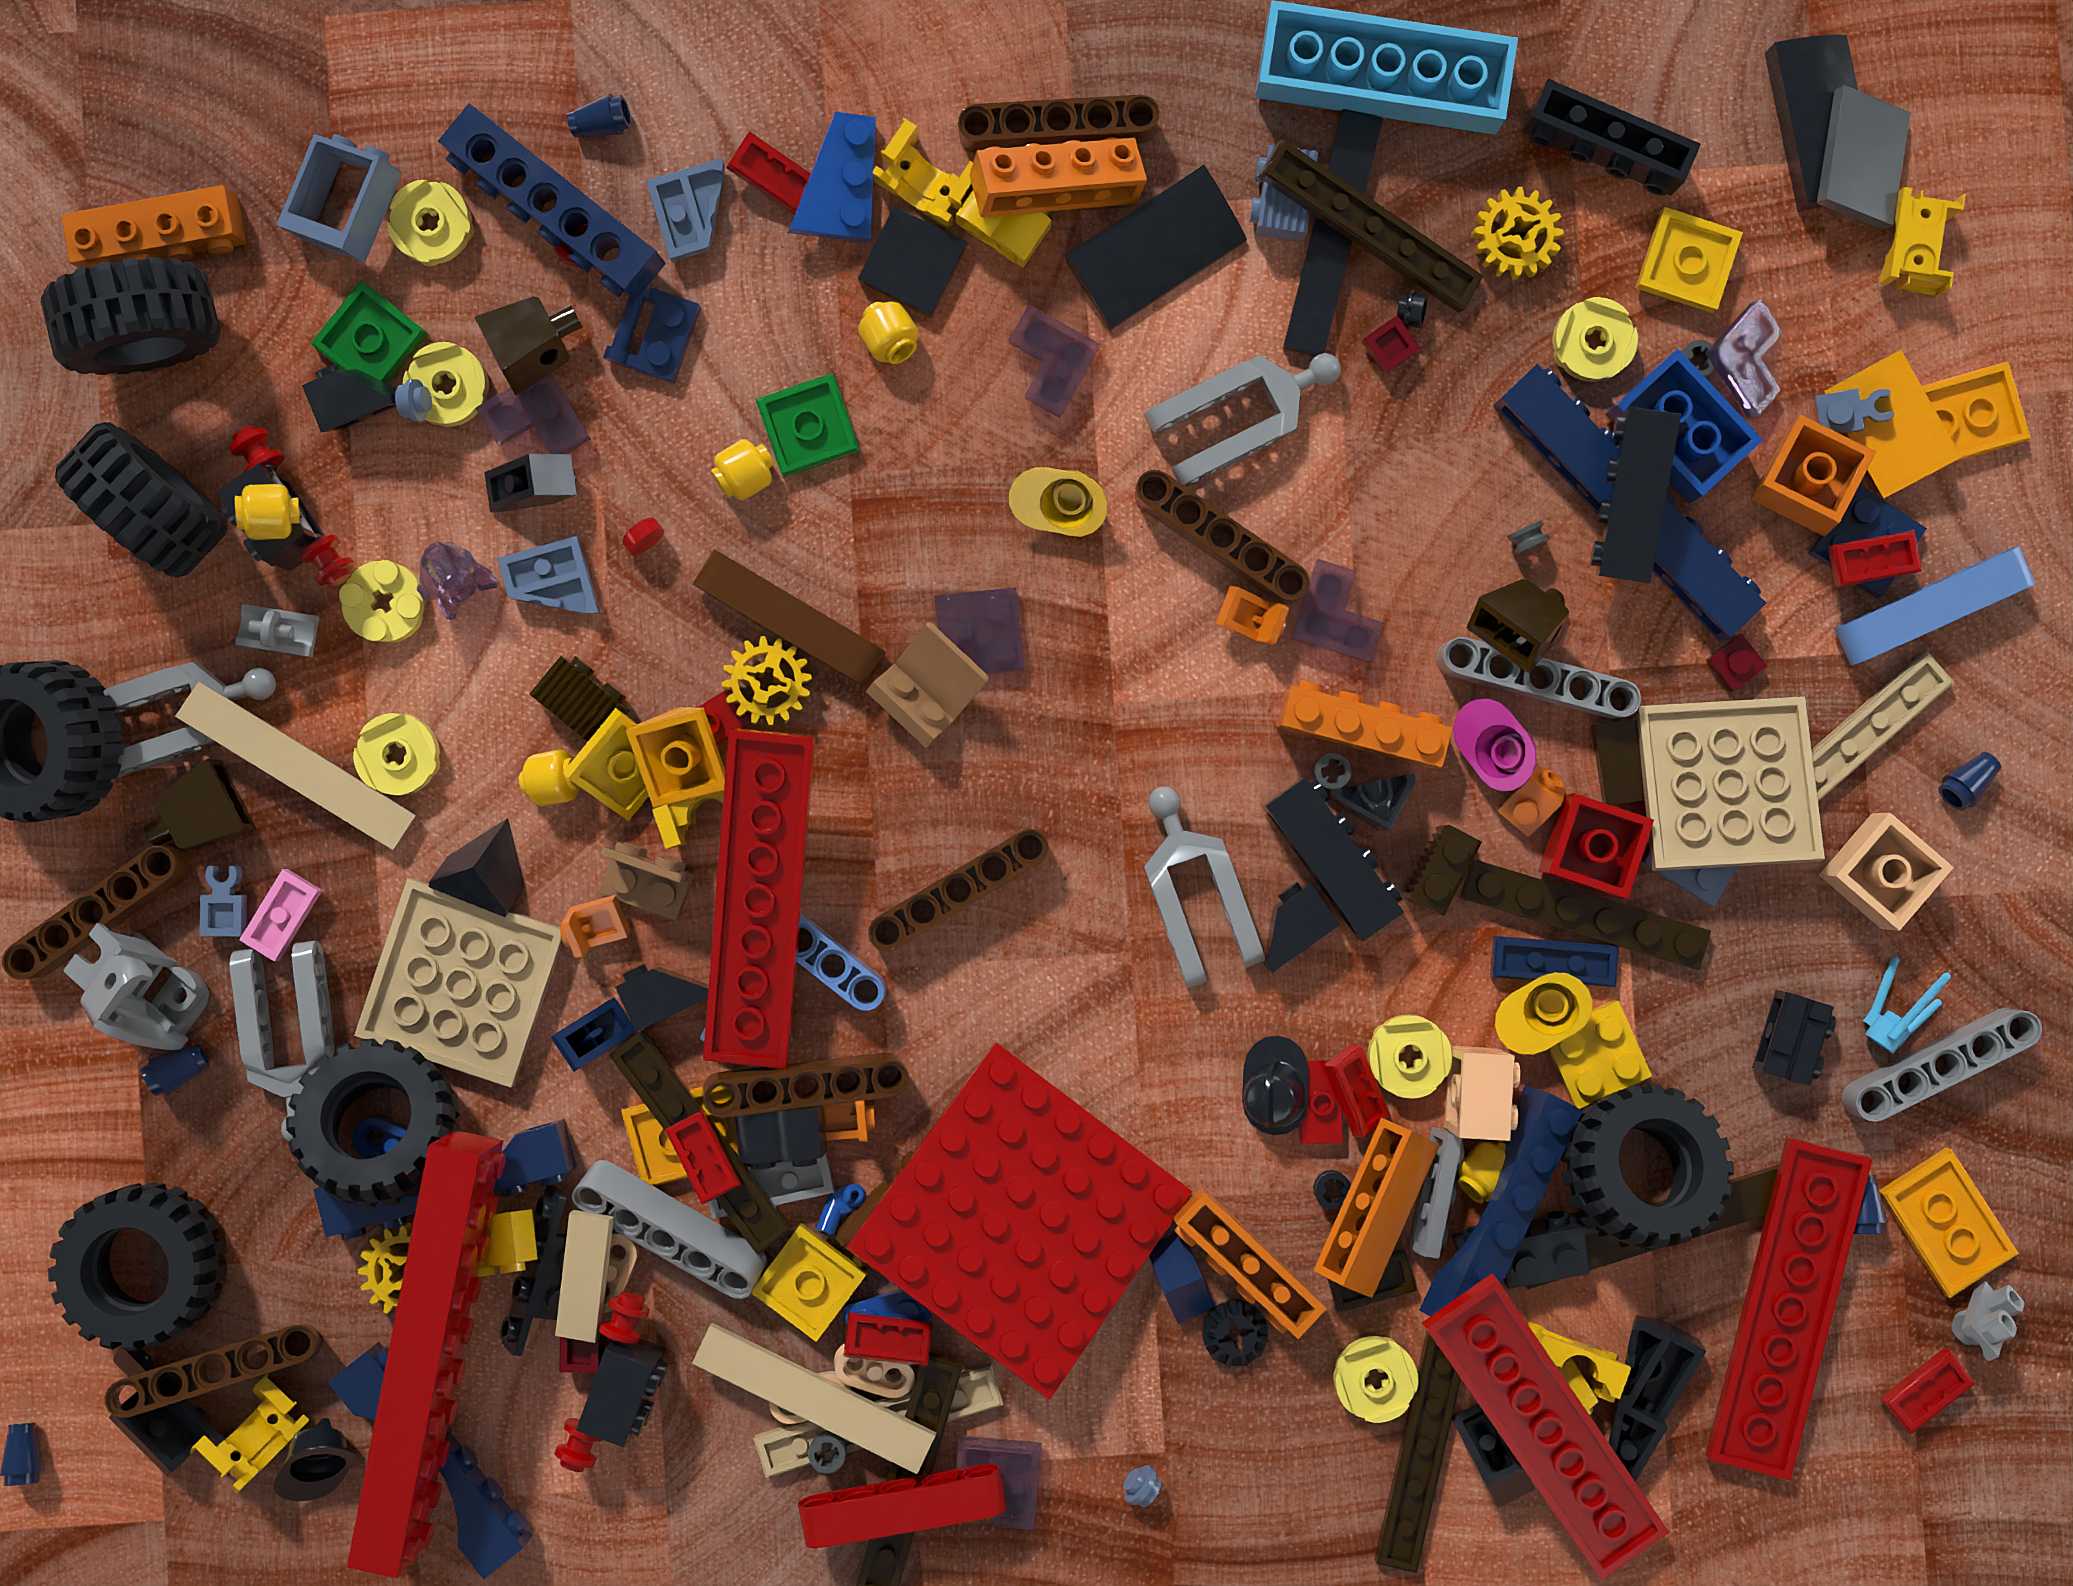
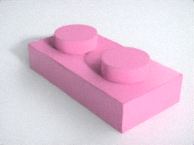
[239,869,323,961]

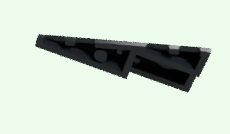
[1608,1315,1707,1482]

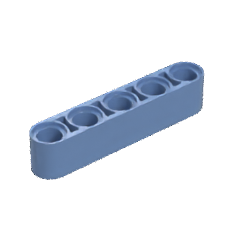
[1834,546,2036,666]
[797,913,887,1011]

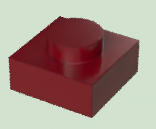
[1361,315,1421,375]
[1706,634,1767,692]
[559,1334,605,1373]

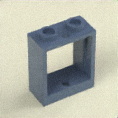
[277,134,402,263]

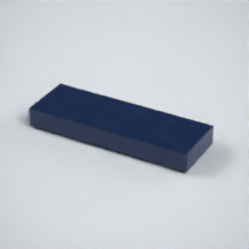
[1490,936,1619,987]

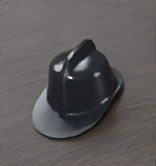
[1242,1036,1309,1135]
[273,1418,356,1502]

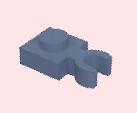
[1814,388,1894,435]
[200,866,247,936]

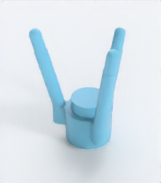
[1863,956,1951,1054]

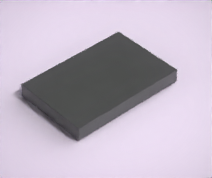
[1817,85,1910,230]

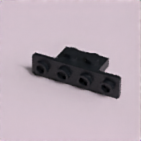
[500,1185,567,1356]
[1452,1211,1600,1289]
[109,1347,240,1477]

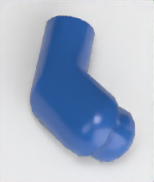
[815,1184,866,1237]

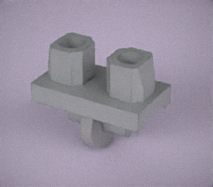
[235,604,319,657]
[1951,1281,2025,1361]

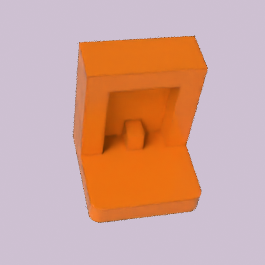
[1215,586,1289,645]
[1497,764,1567,837]
[560,895,631,959]
[823,1100,876,1142]

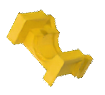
[872,117,973,230]
[1879,187,1966,298]
[652,790,724,849]
[1528,1321,1631,1403]
[190,1374,309,1494]

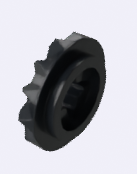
[1202,1300,1268,1368]

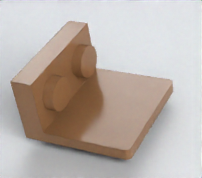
[866,622,989,748]
[598,842,695,920]

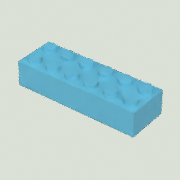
[1254,0,1518,135]

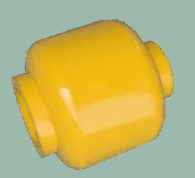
[858,301,919,364]
[710,439,775,501]
[235,484,300,540]
[519,749,581,807]
[1457,1141,1506,1204]

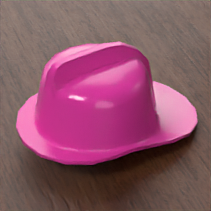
[1453,698,1537,791]

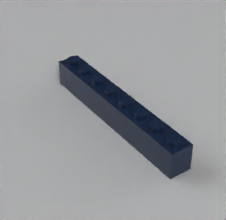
[1493,364,1767,641]

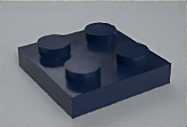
[1808,484,1927,598]

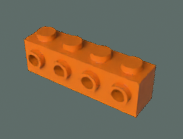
[969,137,1147,217]
[61,185,247,268]
[1276,680,1453,769]
[1313,1118,1440,1298]
[1174,1185,1327,1339]

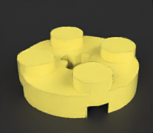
[387,180,474,266]
[1552,297,1638,382]
[403,342,489,427]
[339,560,427,643]
[353,713,440,796]
[1367,1014,1452,1099]
[1333,1336,1418,1423]

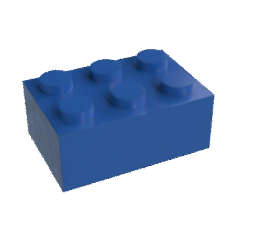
[1605,349,1763,504]

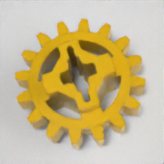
[1471,187,1564,280]
[722,636,812,727]
[358,1223,412,1314]

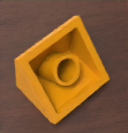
[625,707,725,808]

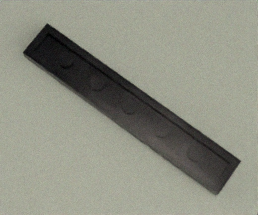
[1283,109,1383,356]

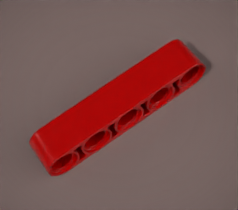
[798,1464,1007,1549]

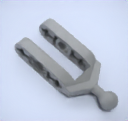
[1144,353,1341,487]
[103,662,276,780]
[1143,786,1266,989]
[230,941,335,1142]

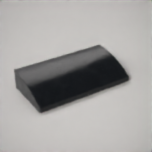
[1764,35,1858,211]
[1066,165,1247,330]

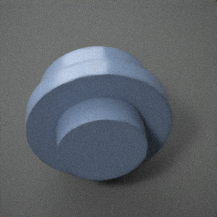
[395,379,432,421]
[1123,1465,1161,1507]

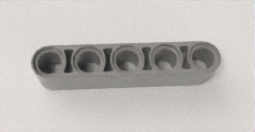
[1436,637,1641,719]
[1841,1008,2042,1122]
[572,1160,768,1299]

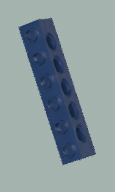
[438,103,666,301]

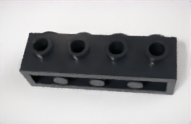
[1521,79,1701,196]
[1590,406,1681,583]
[1262,777,1404,941]

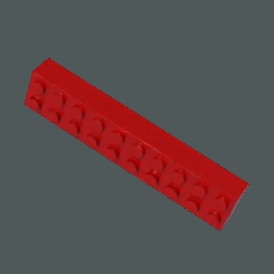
[347,1130,506,1578]

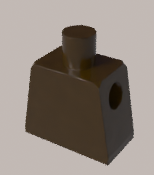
[474,296,583,395]
[1466,579,1569,673]
[144,759,257,850]

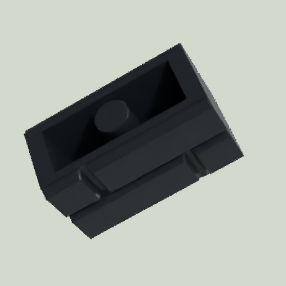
[1752,990,1836,1086]

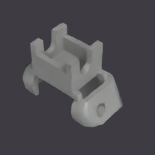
[63,923,210,1050]

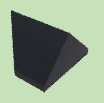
[1328,773,1416,831]
[428,818,523,917]

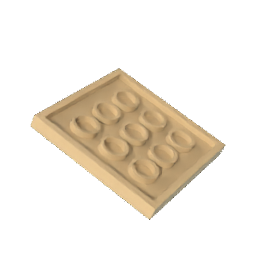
[1635,697,1825,871]
[354,878,563,1088]

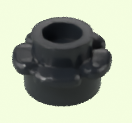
[1397,289,1428,330]

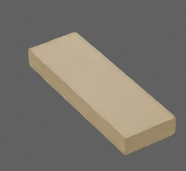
[555,1210,614,1343]

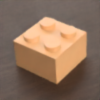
[1819,813,1954,931]
[1444,1046,1520,1141]

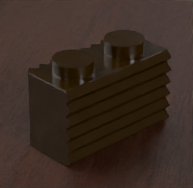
[529,656,630,742]
[1402,825,1482,916]

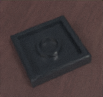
[858,206,968,318]

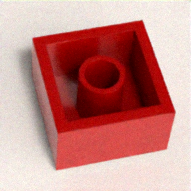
[1538,793,1654,899]

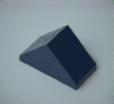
[550,997,636,1072]
[1149,1233,1216,1323]

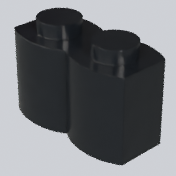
[735,1106,827,1170]

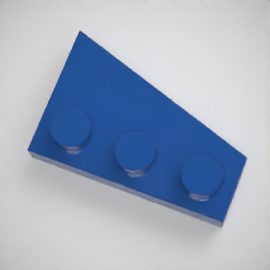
[787,112,876,243]

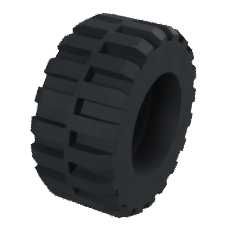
[40,257,221,375]
[55,422,228,578]
[0,660,124,823]
[286,1038,460,1208]
[1560,1084,1734,1251]
[48,1182,227,1351]

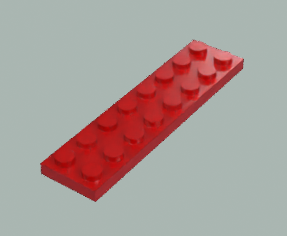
[703,728,816,1069]
[1705,1136,1873,1481]
[1422,1273,1670,1581]

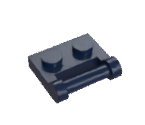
[603,286,701,384]

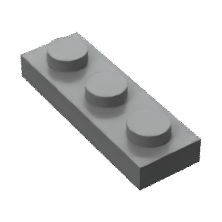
[1408,1126,1464,1259]
[709,1152,835,1219]

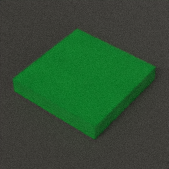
[310,280,428,384]
[755,373,860,479]

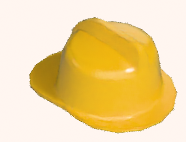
[1009,467,1107,537]
[1495,972,1593,1055]

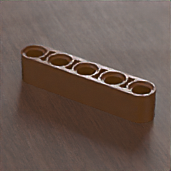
[958,95,1160,153]
[1135,470,1310,605]
[692,549,886,687]
[868,829,1048,951]
[2,846,191,980]
[702,1052,909,1118]
[105,1324,321,1418]

